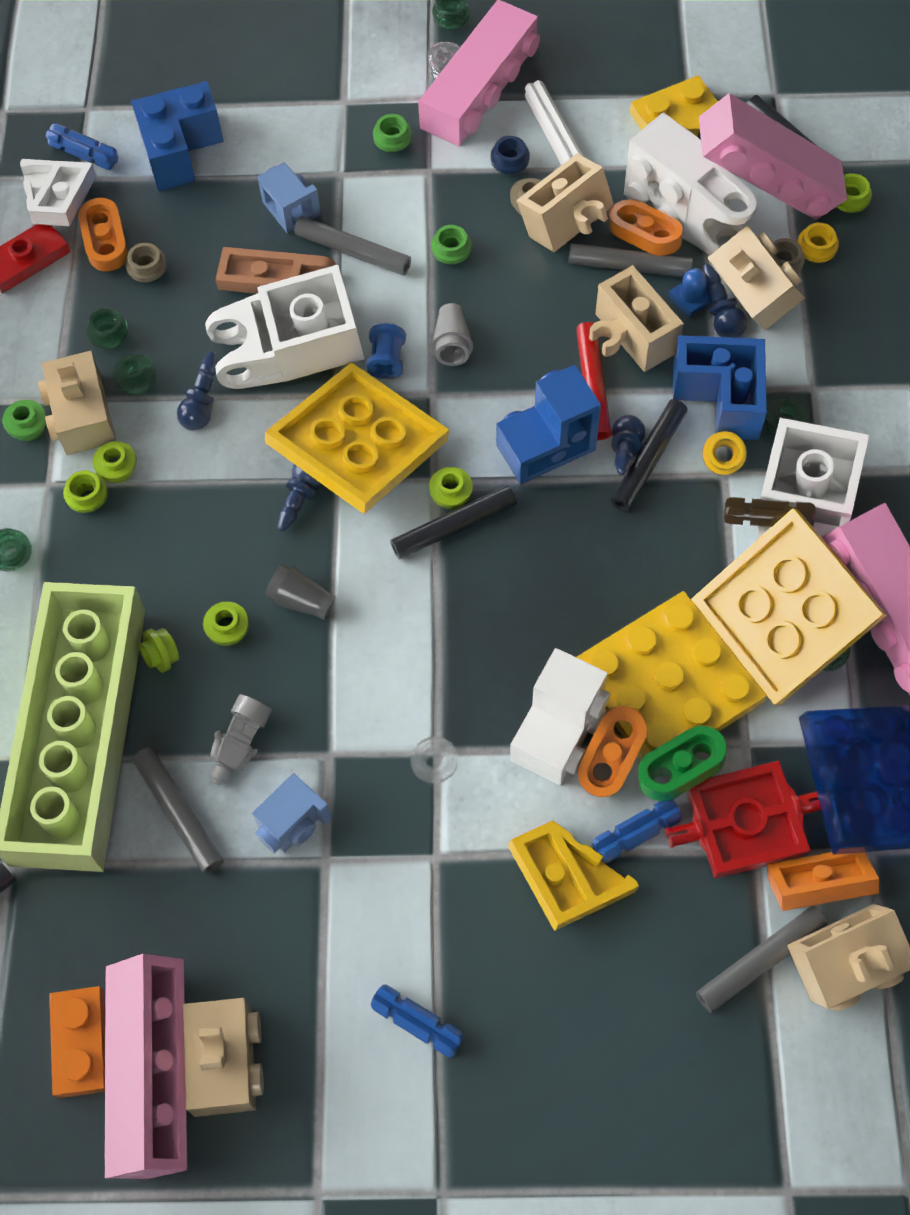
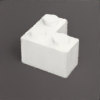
[510,648,611,785]

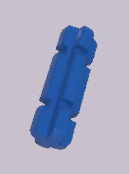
[45,123,119,170]
[592,799,682,863]
[370,984,464,1057]

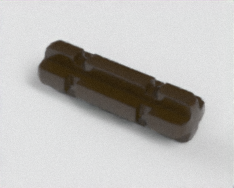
[724,497,816,527]

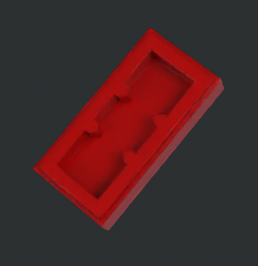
[0,224,70,294]

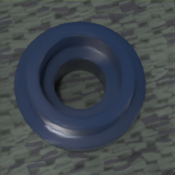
[490,136,530,174]

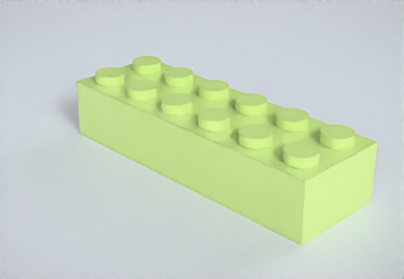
[0,582,146,872]

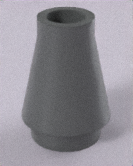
[265,564,336,620]

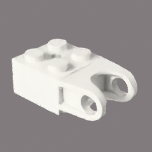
[624,113,757,255]
[205,265,365,389]
[756,418,869,541]

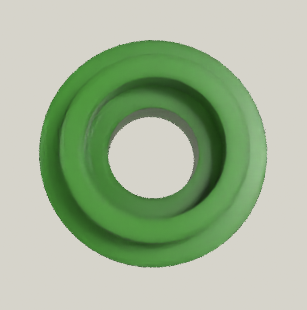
[373,114,412,152]
[431,225,472,264]
[2,400,46,441]

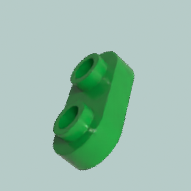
[638,726,727,801]

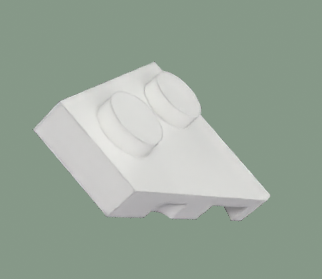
[20,159,96,226]

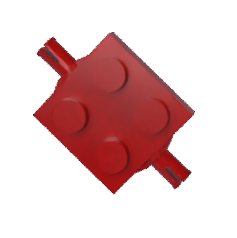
[665,761,829,879]

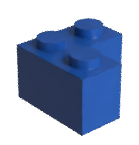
[131,81,224,191]
[673,335,767,440]
[496,365,601,485]

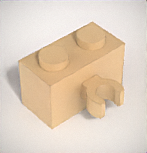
[516,153,614,252]
[708,225,805,330]
[589,265,684,372]
[38,351,116,455]
[787,904,910,1011]
[183,998,264,1117]

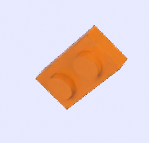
[767,847,879,911]
[50,986,106,1099]

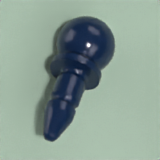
[703,264,747,338]
[177,351,217,431]
[611,415,646,475]
[278,464,322,532]

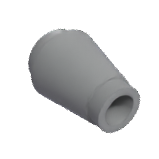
[431,303,473,366]

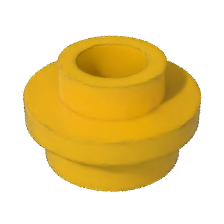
[797,223,839,263]
[702,431,747,475]

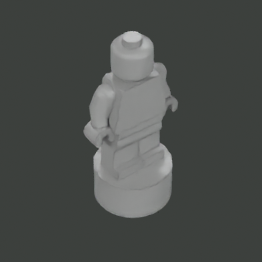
[210,694,272,785]

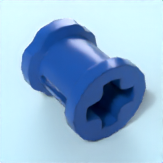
[366,323,406,379]

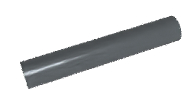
[295,216,411,276]
[568,243,693,278]
[132,747,224,875]
[696,906,828,1013]

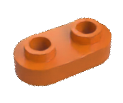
[78,198,129,271]
[609,199,683,256]
[578,705,647,797]

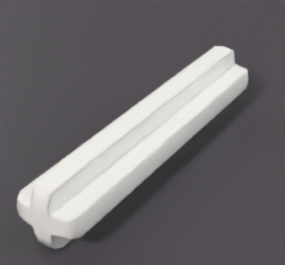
[525,80,584,165]

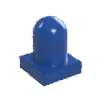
[668,268,712,318]

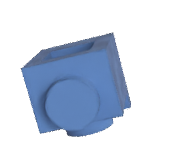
[257,162,321,234]
[252,773,332,854]

